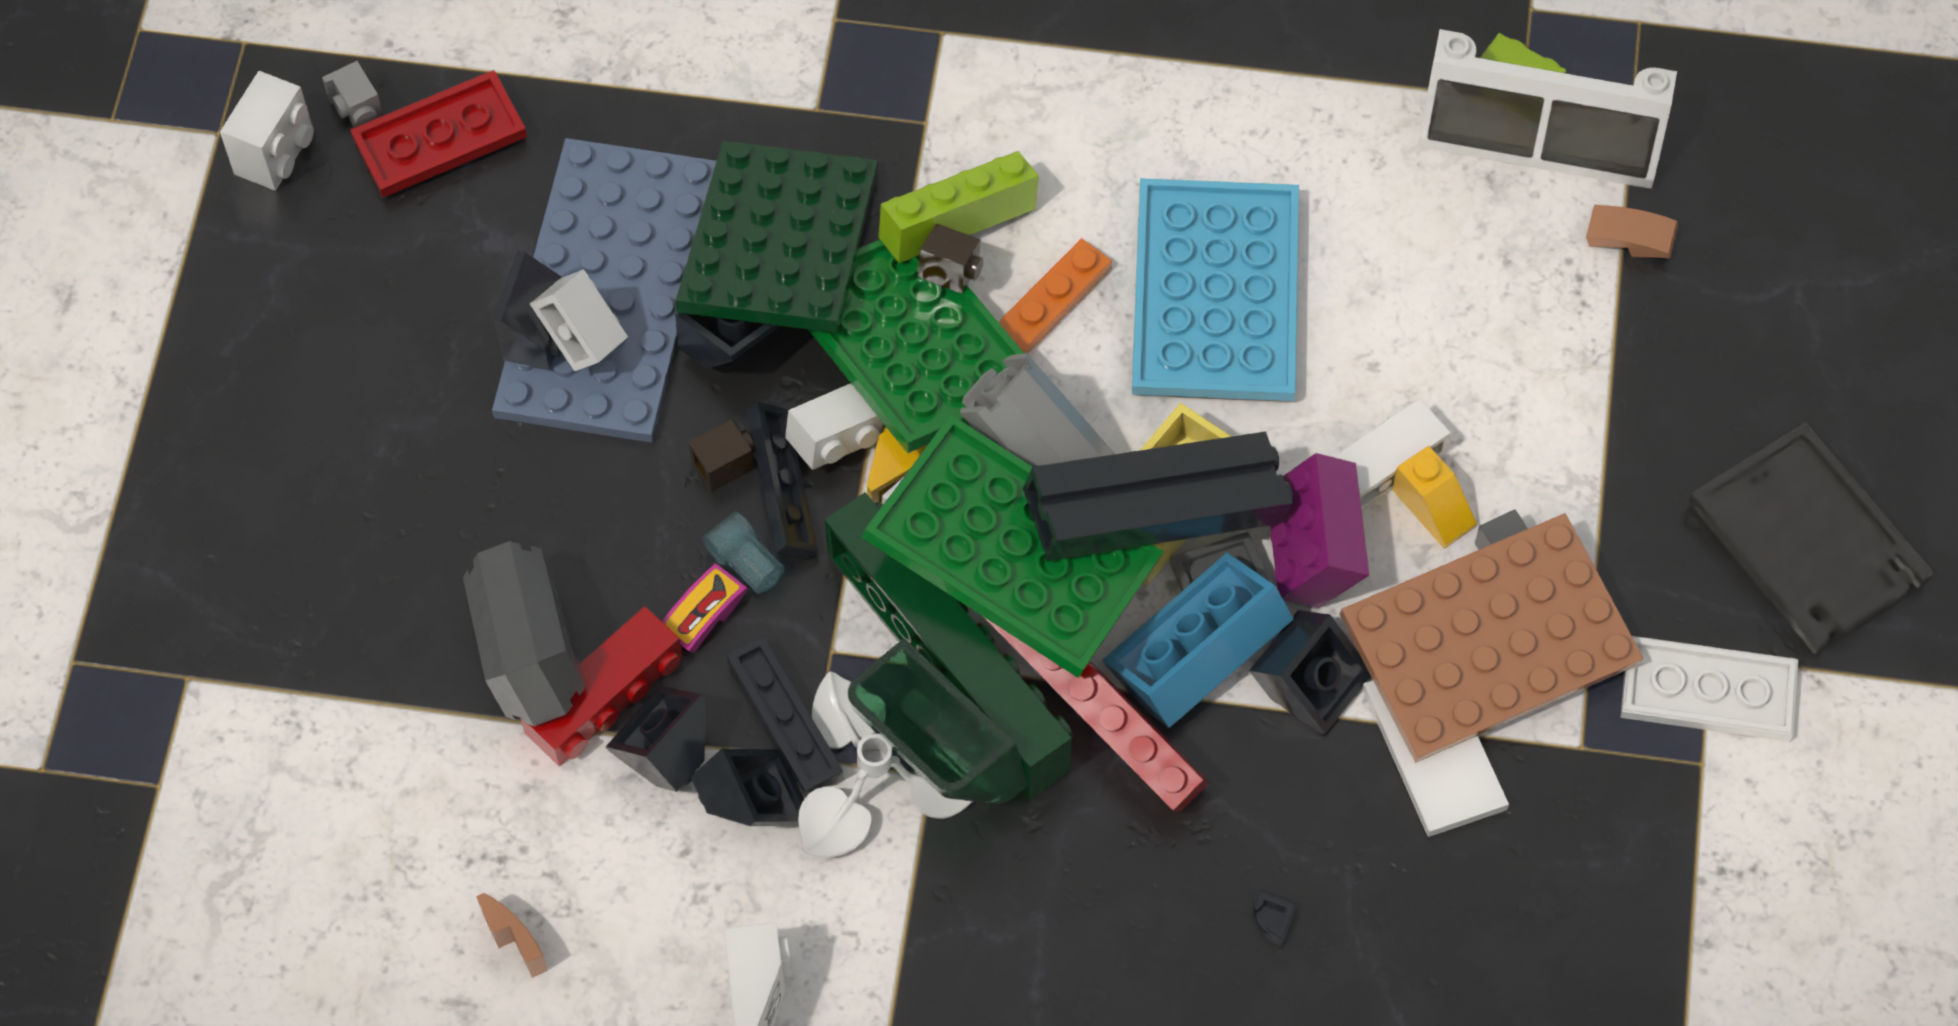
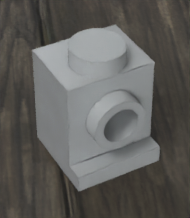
[322,61,384,128]

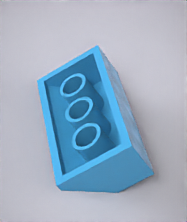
[1103,553,1294,728]

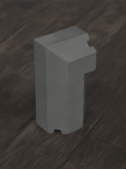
[463,541,586,726]

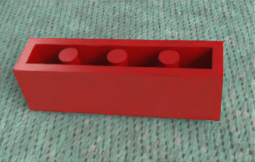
[520,606,683,766]

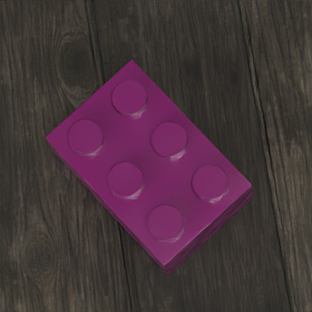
[1270,453,1370,609]

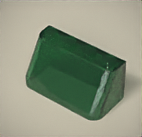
[848,638,1029,804]

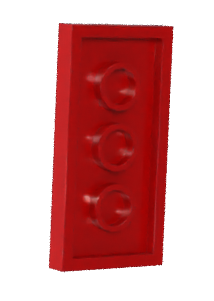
[350,70,527,197]

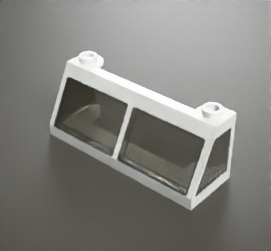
[1418,29,1677,189]

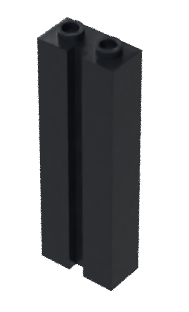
[1023,431,1293,561]

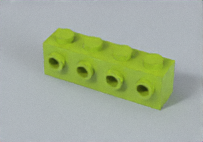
[879,151,1039,263]

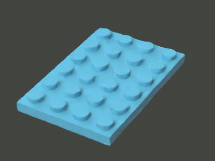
[1132,178,1299,401]

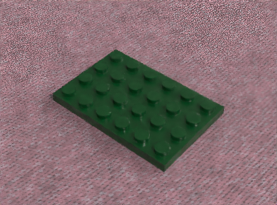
[676,141,878,333]

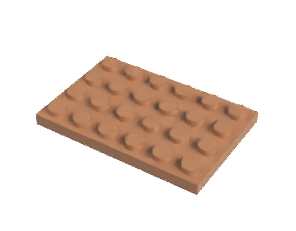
[1339,513,1644,763]

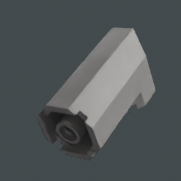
[960,353,1115,467]

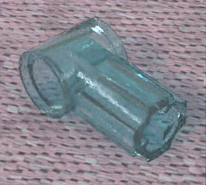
[702,512,784,594]

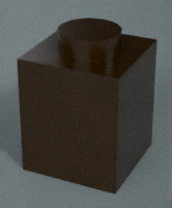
[918,223,984,293]
[688,419,755,492]

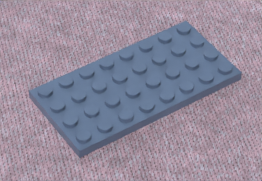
[492,138,716,443]

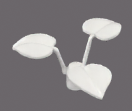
[798,671,987,857]

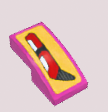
[662,563,749,653]

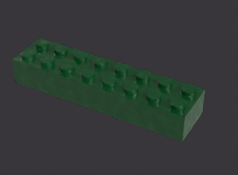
[825,492,1073,801]

